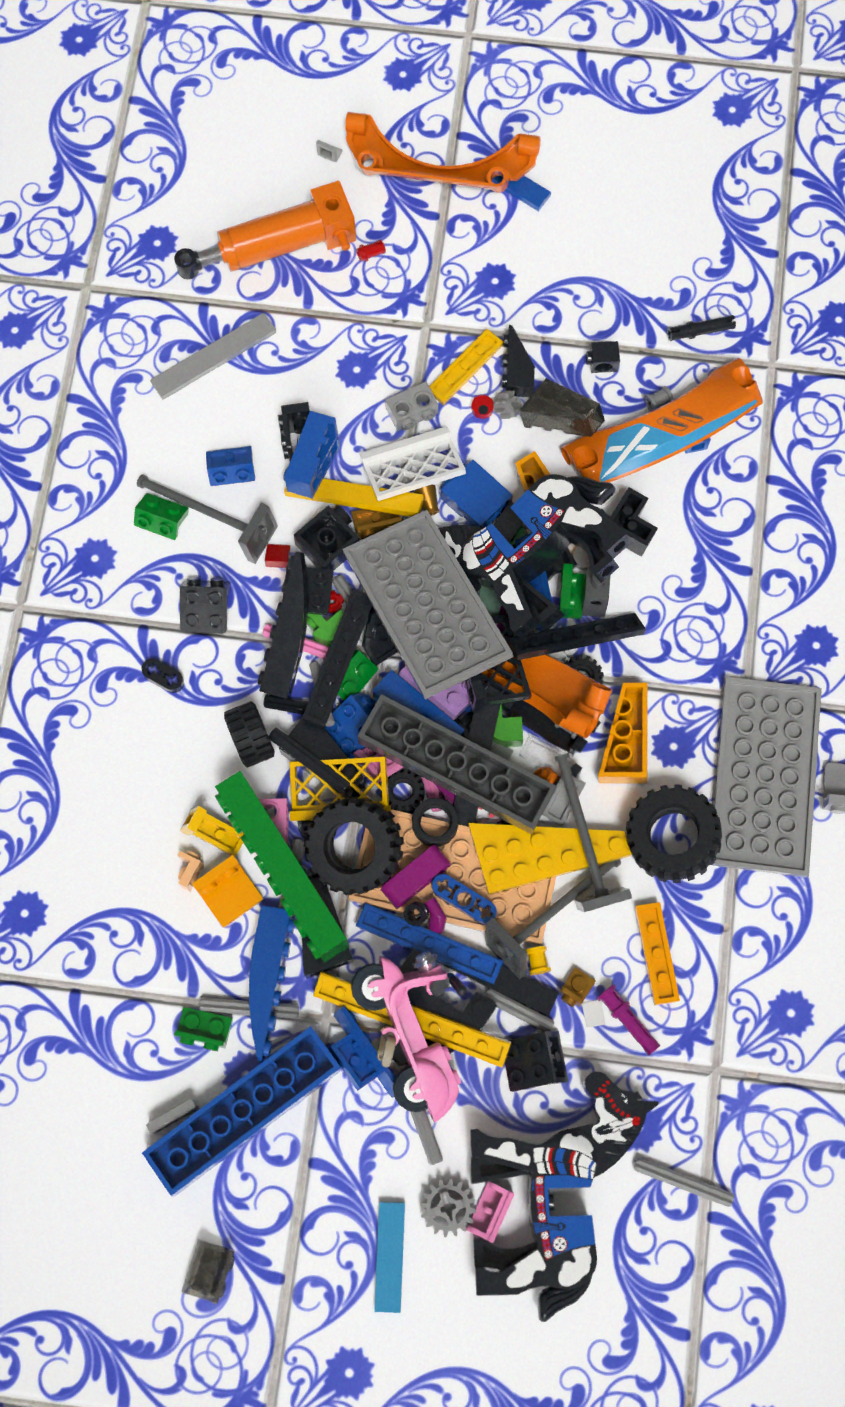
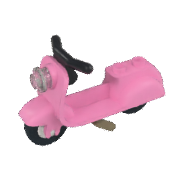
[351,951,467,1123]

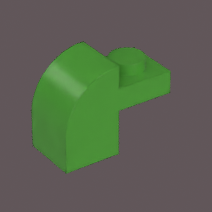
[307,610,344,647]
[493,705,523,747]

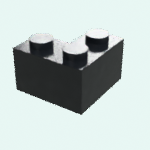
[610,487,658,557]

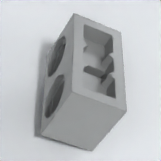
[385,382,438,432]

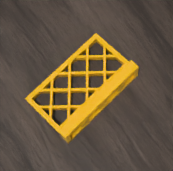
[289,757,391,821]

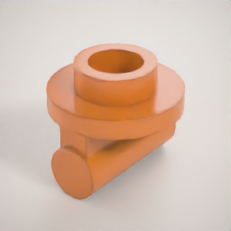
[533,767,560,784]

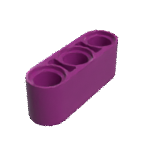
[381,844,452,909]

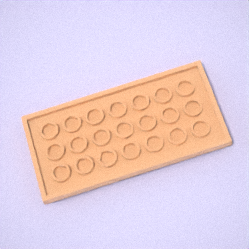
[348,809,556,945]

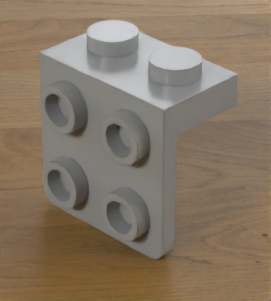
[822,762,845,814]

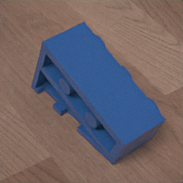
[283,411,340,499]

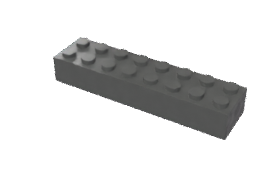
[357,694,557,835]

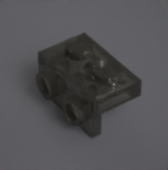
[181,1239,235,1304]

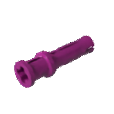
[597,984,661,1056]

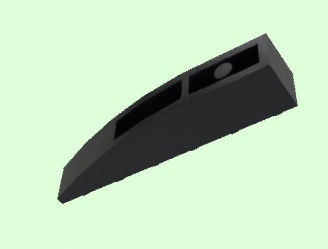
[258,551,308,699]

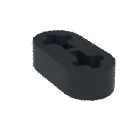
[141,658,184,693]

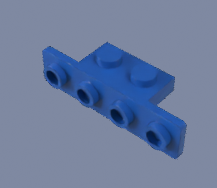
[328,1006,396,1098]

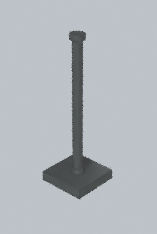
[136,474,278,564]
[554,753,632,912]
[485,859,621,980]

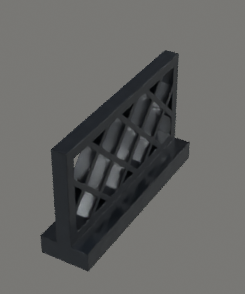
[464,614,532,712]

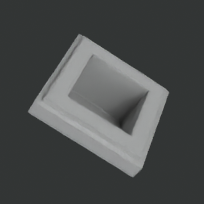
[316,139,343,163]

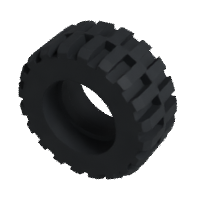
[626,784,722,883]
[304,797,404,895]

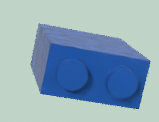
[441,459,513,528]

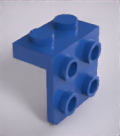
[325,693,375,759]

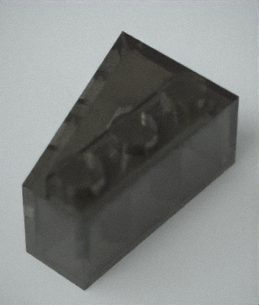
[519,378,605,437]

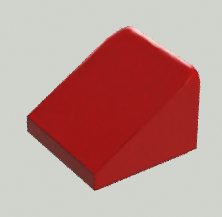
[265,544,291,568]

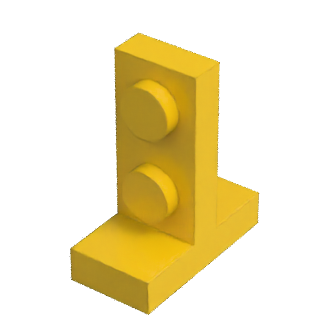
[180,806,244,857]

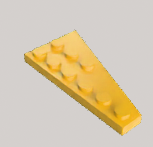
[468,823,632,895]

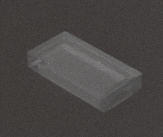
[518,733,573,777]

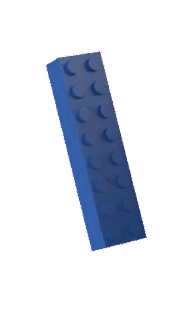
[142,1026,342,1197]

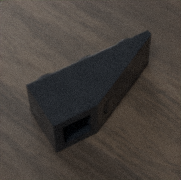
[502,325,535,398]

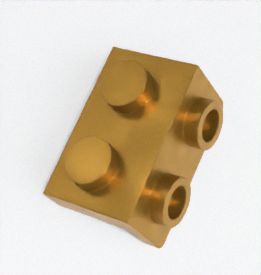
[351,509,402,540]

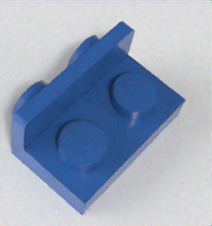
[206,446,255,486]

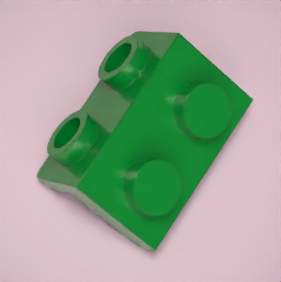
[134,493,189,540]
[337,650,379,702]

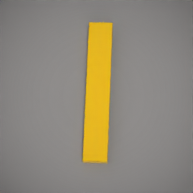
[284,478,424,517]

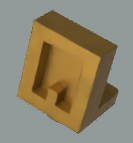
[559,967,596,1007]

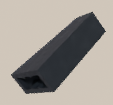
[279,718,365,799]
[302,874,353,979]

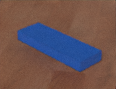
[492,176,551,212]

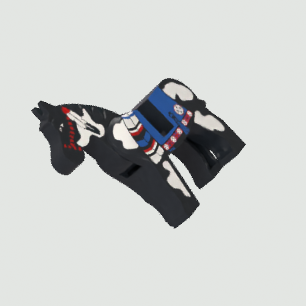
[438,474,632,640]
[470,1072,659,1323]

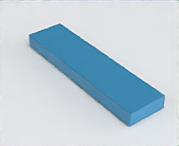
[374,1202,405,1313]

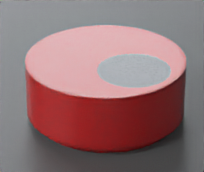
[471,395,494,419]

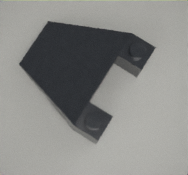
[377,948,497,1066]

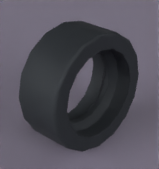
[412,798,459,846]

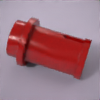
[356,239,386,262]

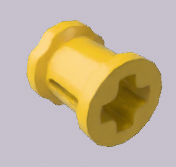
[525,946,552,976]

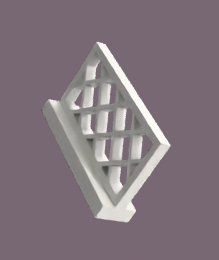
[360,426,466,501]

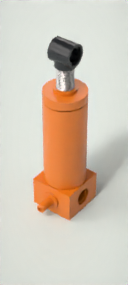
[174,180,357,280]

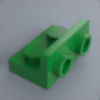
[559,563,585,619]
[174,1007,233,1052]

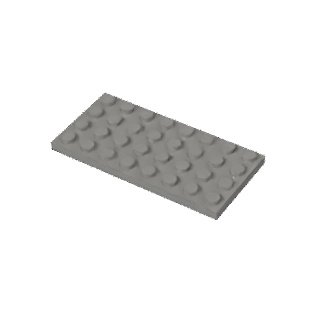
[342,510,513,699]
[711,677,822,878]

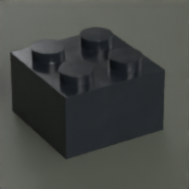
[293,505,360,571]

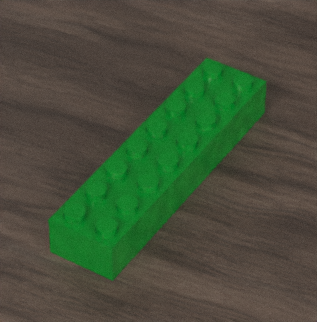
[215,771,350,963]

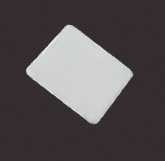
[582,1000,606,1028]

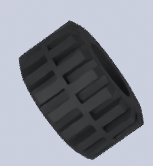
[224,701,275,768]

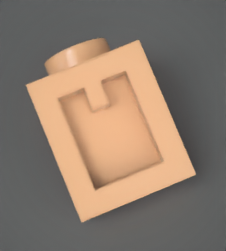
[177,850,204,892]

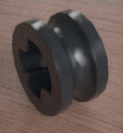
[404,901,429,926]

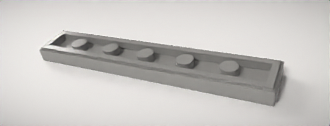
[150,313,277,400]

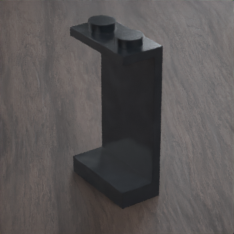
[502,700,601,757]

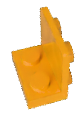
[192,855,263,928]

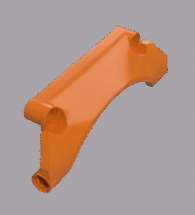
[345,112,541,193]

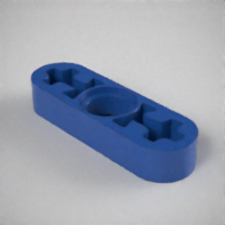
[432,874,497,925]

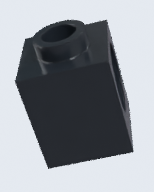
[586,341,620,373]

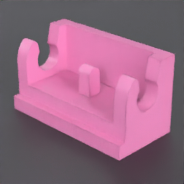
[467,1181,515,1243]

